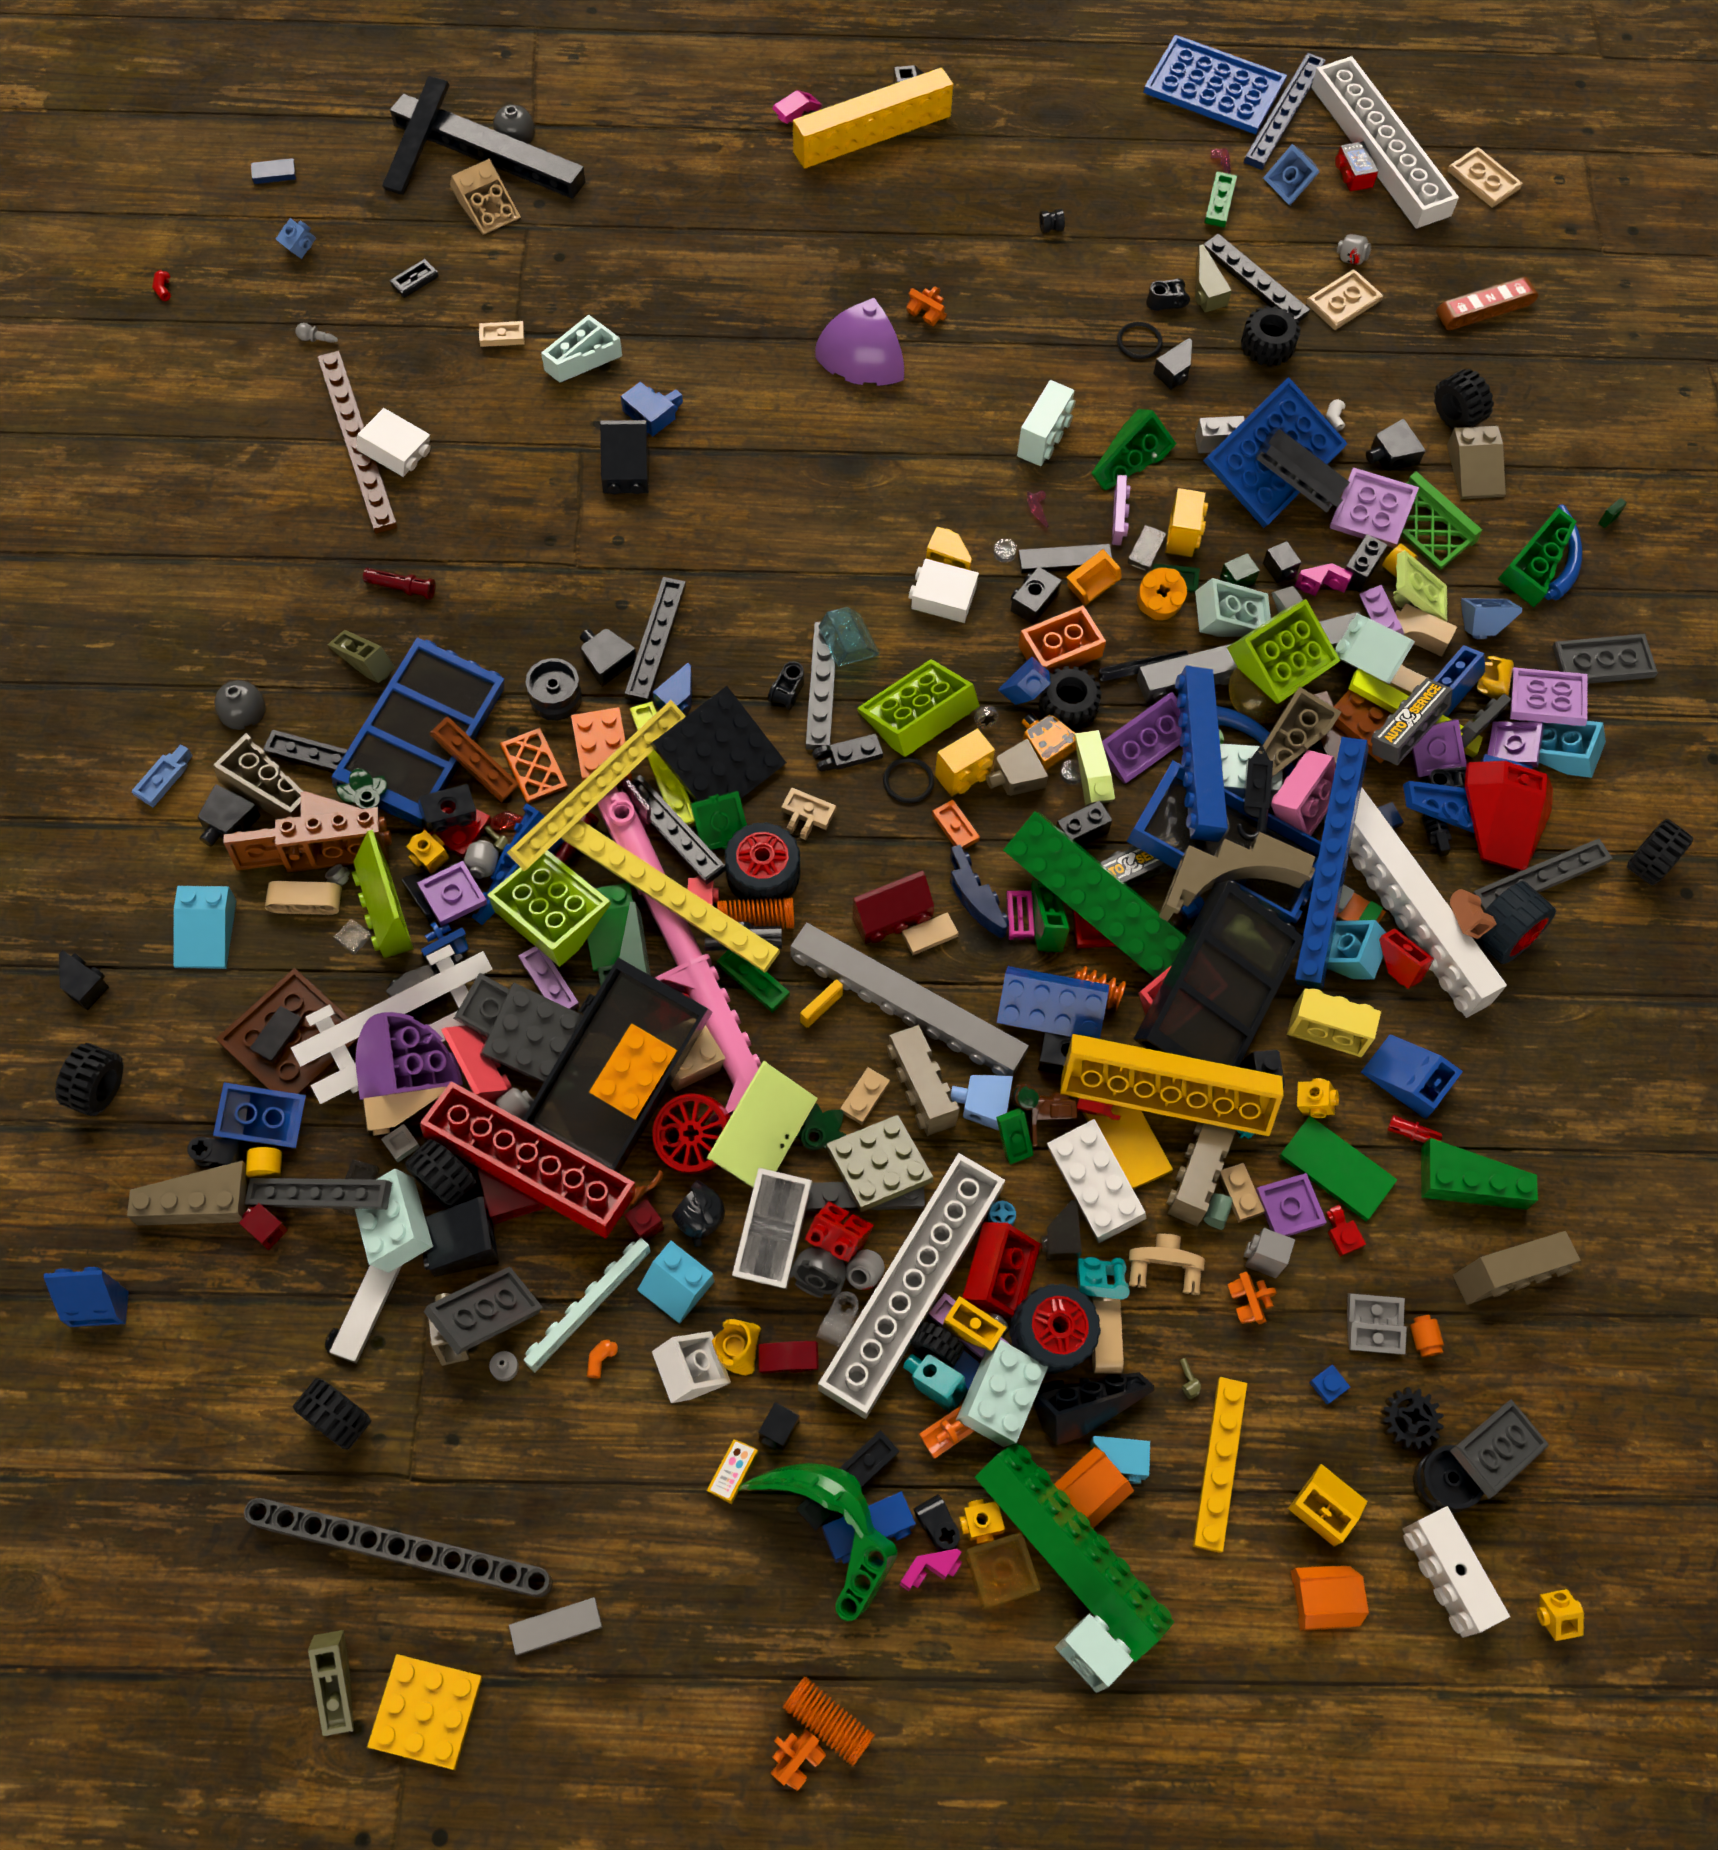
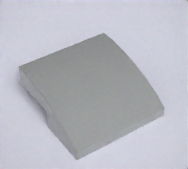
[1347,1293,1407,1354]

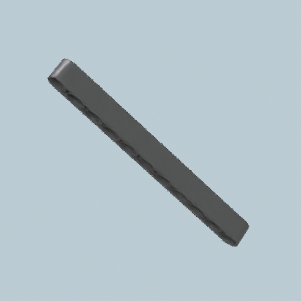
[244,1498,553,1598]

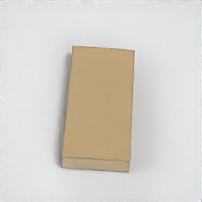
[902,912,959,955]

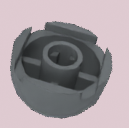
[493,105,535,144]
[214,680,266,730]
[790,1246,847,1298]

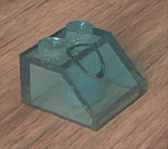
[818,607,880,666]

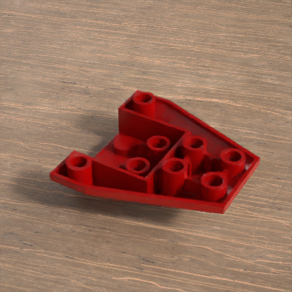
[1465,761,1553,872]

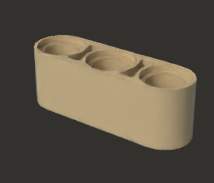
[265,881,342,915]
[1090,1296,1123,1374]

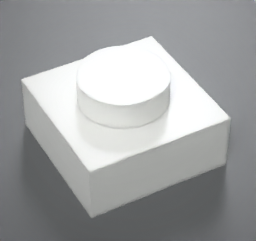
[381,1124,420,1162]

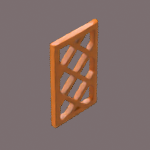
[500,728,568,804]

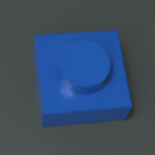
[1309,1364,1350,1405]

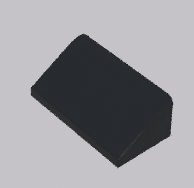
[401,872,437,923]

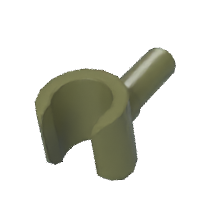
[484,825,510,854]
[1180,1358,1201,1399]

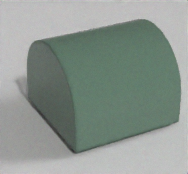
[1203,1193,1233,1230]

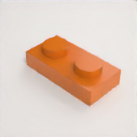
[932,800,980,850]

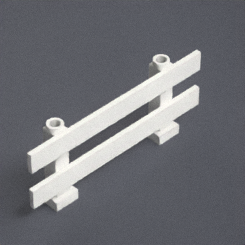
[291,945,493,1104]

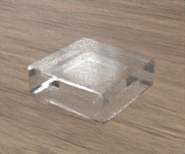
[334,919,371,954]

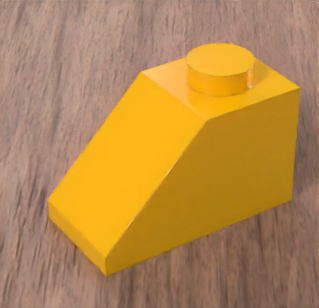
[926,527,972,570]
[942,1296,1007,1351]

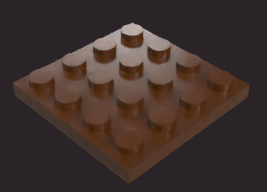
[216,968,359,1095]

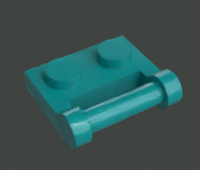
[1076,1257,1130,1299]

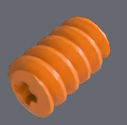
[1074,966,1126,1011]

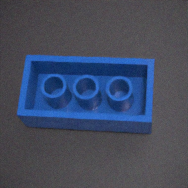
[997,966,1109,1039]

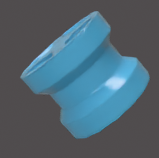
[988,1201,1016,1226]

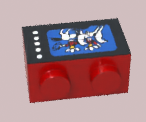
[1335,141,1379,192]

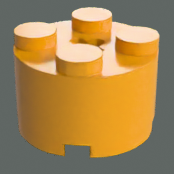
[1137,568,1187,621]

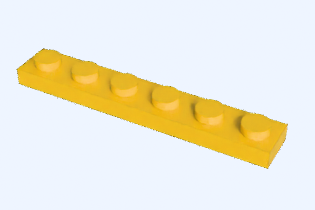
[1193,1377,1247,1553]

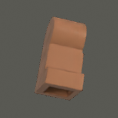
[1450,889,1497,939]

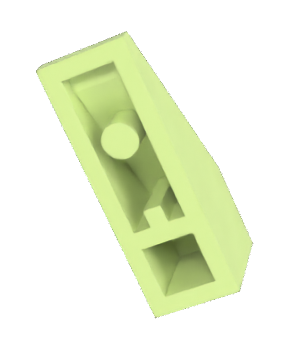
[1074,730,1115,806]

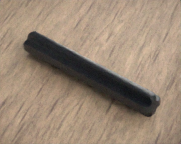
[1098,650,1188,681]

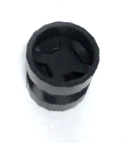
[1039,209,1065,233]

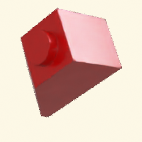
[1379,928,1434,989]

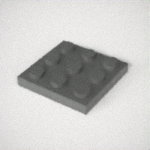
[480,983,584,1084]

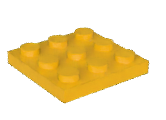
[367,1654,483,1770]

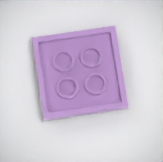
[1330,468,1419,548]
[1510,668,1587,726]

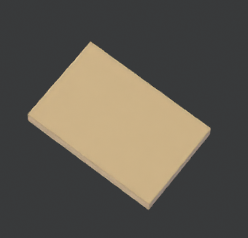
[1447,147,1523,208]
[1306,269,1383,330]

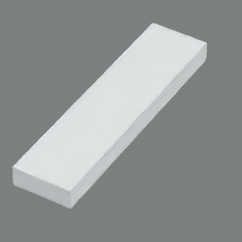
[330,1265,402,1364]

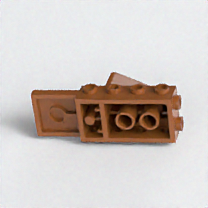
[224,791,392,872]

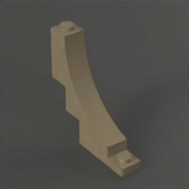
[1159,832,1315,921]

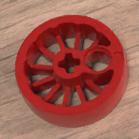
[652,1093,730,1174]

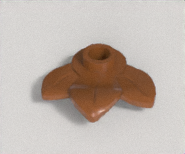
[629,1170,663,1210]

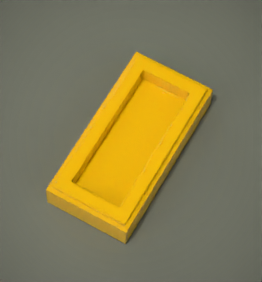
[800,979,843,1028]

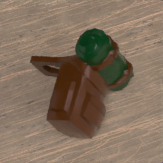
[1011,1084,1077,1147]

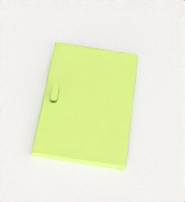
[707,1061,818,1188]

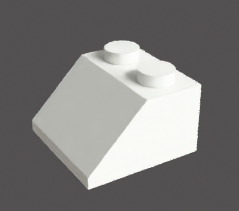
[652,1331,731,1403]

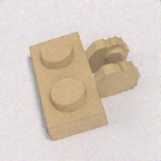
[781,788,836,840]

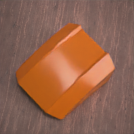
[1054,1446,1134,1528]
[1291,1566,1369,1631]

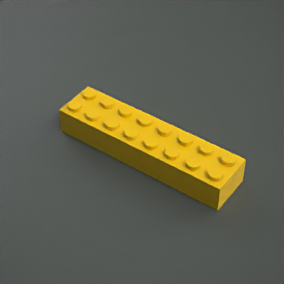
[793,67,953,169]
[1060,1034,1283,1136]

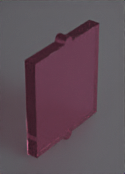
[621,778,652,832]

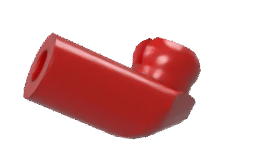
[152,270,171,301]

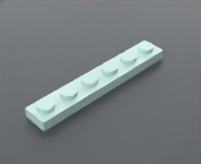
[524,1238,651,1373]

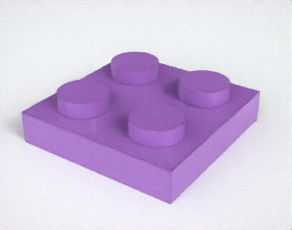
[1412,719,1466,777]
[1488,722,1544,767]
[417,861,487,926]
[1256,1173,1327,1236]

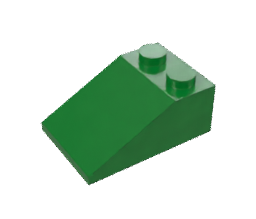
[587,883,633,972]

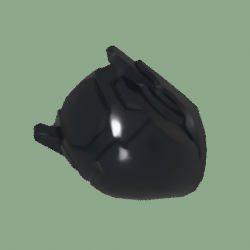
[672,1179,725,1247]

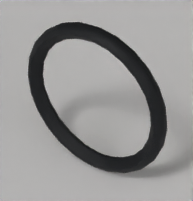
[1117,322,1163,359]
[883,757,934,803]

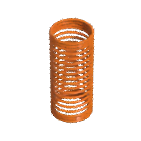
[717,897,794,929]
[783,1676,875,1767]

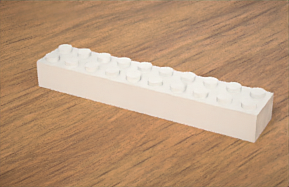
[1311,56,1459,229]
[1324,787,1507,1018]
[818,1153,1005,1420]

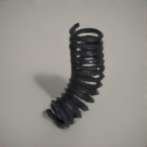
[324,1328,340,1353]

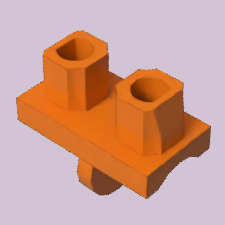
[906,286,947,326]
[1228,1271,1277,1325]
[918,1406,974,1459]
[771,1729,826,1791]

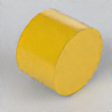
[1382,544,1418,578]
[246,1147,282,1178]

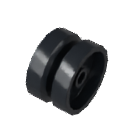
[525,658,582,721]
[1413,1445,1484,1514]

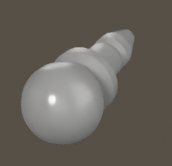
[295,323,338,343]

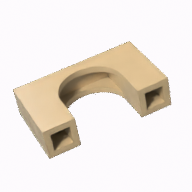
[1381,603,1457,696]

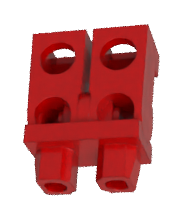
[805,1201,874,1262]

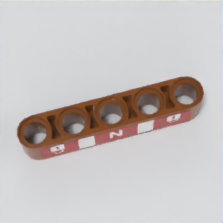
[1436,277,1539,330]

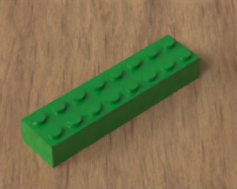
[1003,811,1187,978]
[975,1443,1174,1662]

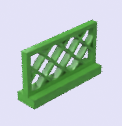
[1401,471,1482,570]

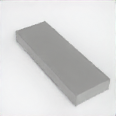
[509,1597,603,1655]

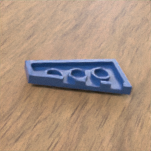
[1403,781,1475,833]

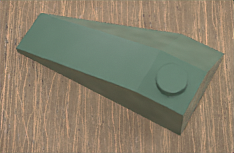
[612,902,654,1016]

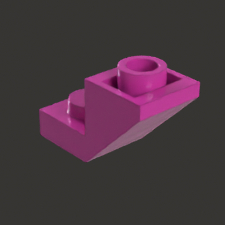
[772,90,822,124]
[1295,563,1353,596]
[899,1549,962,1591]

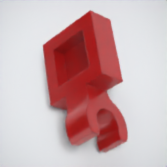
[1076,1098,1122,1121]
[1325,1205,1366,1257]

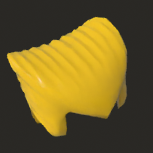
[1477,656,1514,700]
[712,1319,761,1376]

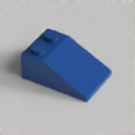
[213,1082,306,1148]

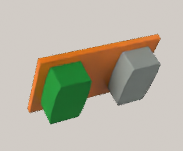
[1337,884,1386,923]

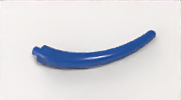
[1544,504,1583,600]
[1217,706,1295,776]

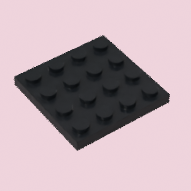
[651,686,787,802]

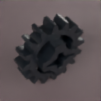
[1380,1387,1444,1451]

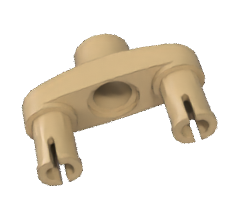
[1129,1234,1205,1295]

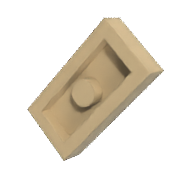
[479,321,525,347]
[840,1067,890,1125]
[1219,1163,1265,1222]

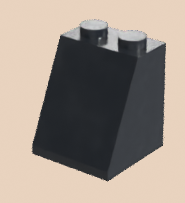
[600,420,650,494]
[423,1196,499,1277]

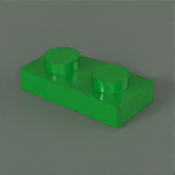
[996,1108,1034,1165]

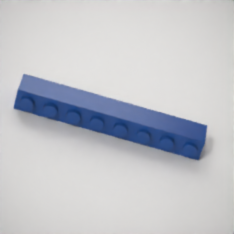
[1175,665,1228,842]

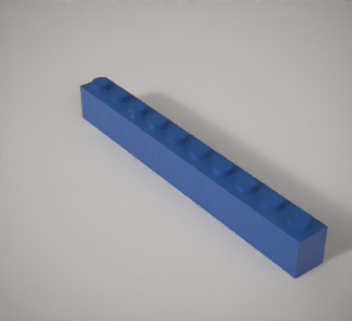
[1295,737,1369,989]

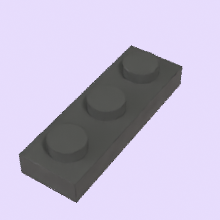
[1461,694,1512,748]

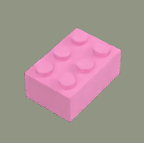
[1271,750,1336,836]

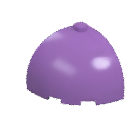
[815,298,904,386]
[356,1012,463,1100]

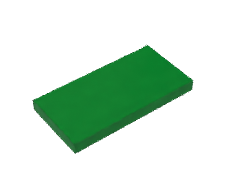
[1279,1116,1397,1222]

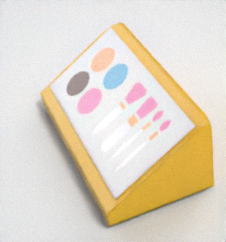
[707,1439,759,1504]

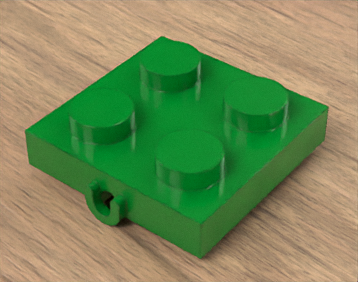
[689,791,747,850]

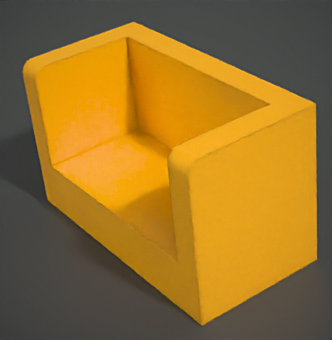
[1066,549,1122,606]

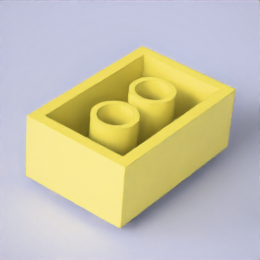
[1287,988,1381,1057]

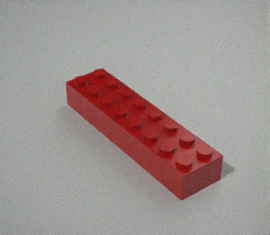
[420,1081,635,1239]

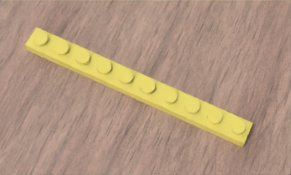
[506,700,686,871]
[561,820,780,973]

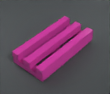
[1006,891,1035,940]

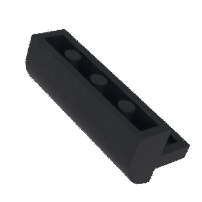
[1256,427,1350,512]

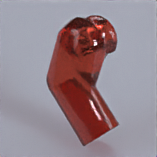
[490,811,523,831]

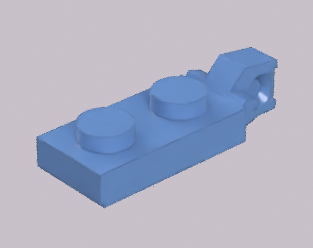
[132,744,193,807]

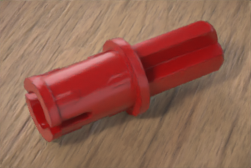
[1387,1115,1442,1143]

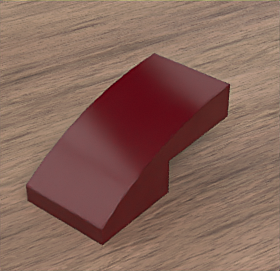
[759,1341,819,1374]

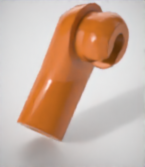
[587,1339,618,1378]

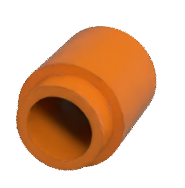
[1410,1315,1444,1358]

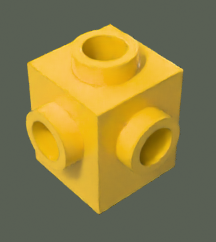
[406,830,449,875]
[1297,1078,1339,1118]
[959,1499,1005,1544]
[1537,1589,1584,1641]

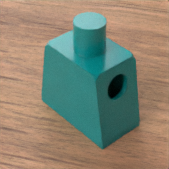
[903,1354,968,1413]

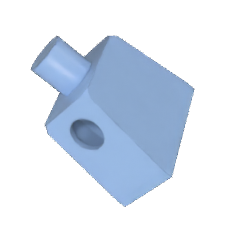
[951,1075,1013,1131]

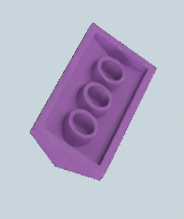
[1102,692,1182,784]

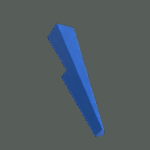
[472,803,564,925]

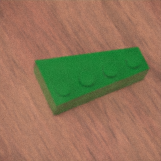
[1498,507,1577,607]
[1421,1138,1538,1210]

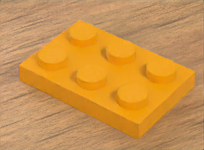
[589,1023,678,1120]

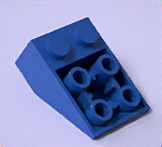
[1361,1034,1463,1120]
[44,1267,129,1327]

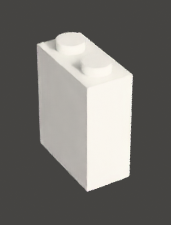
[357,408,431,477]
[909,559,979,623]

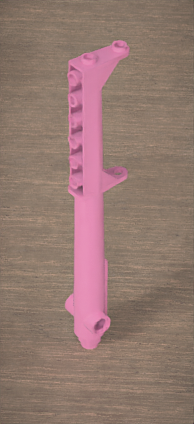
[597,786,761,1129]

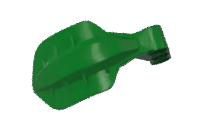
[738,1463,898,1621]

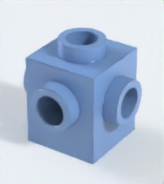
[276,218,316,259]

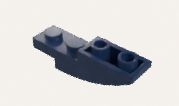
[950,844,1009,939]

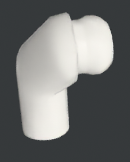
[1326,399,1345,431]

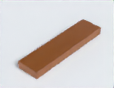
[429,716,519,803]

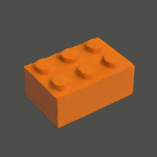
[1018,605,1106,674]
[571,707,632,787]

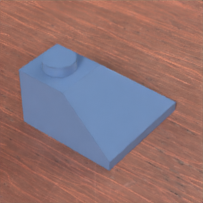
[1263,144,1320,205]
[1461,598,1522,639]

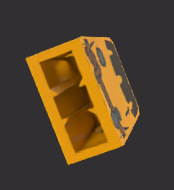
[1022,713,1076,771]

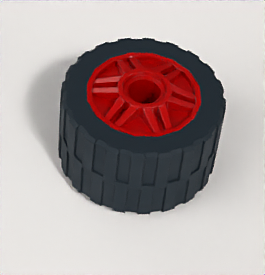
[725,822,800,906]
[1472,881,1556,964]
[1009,1284,1101,1374]

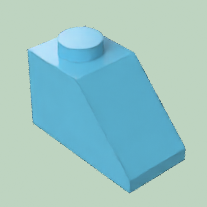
[1090,1436,1150,1484]

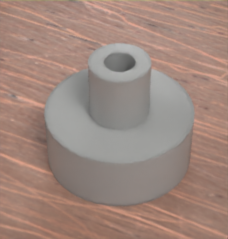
[489,1351,519,1381]

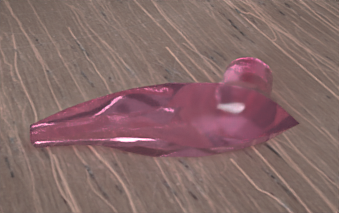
[1211,148,1231,174]
[1027,491,1049,528]

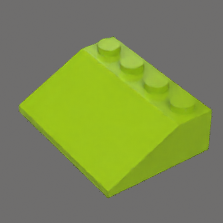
[1227,599,1341,704]
[857,659,980,757]
[352,829,414,958]
[487,850,611,967]

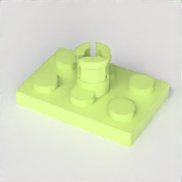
[1393,550,1448,622]

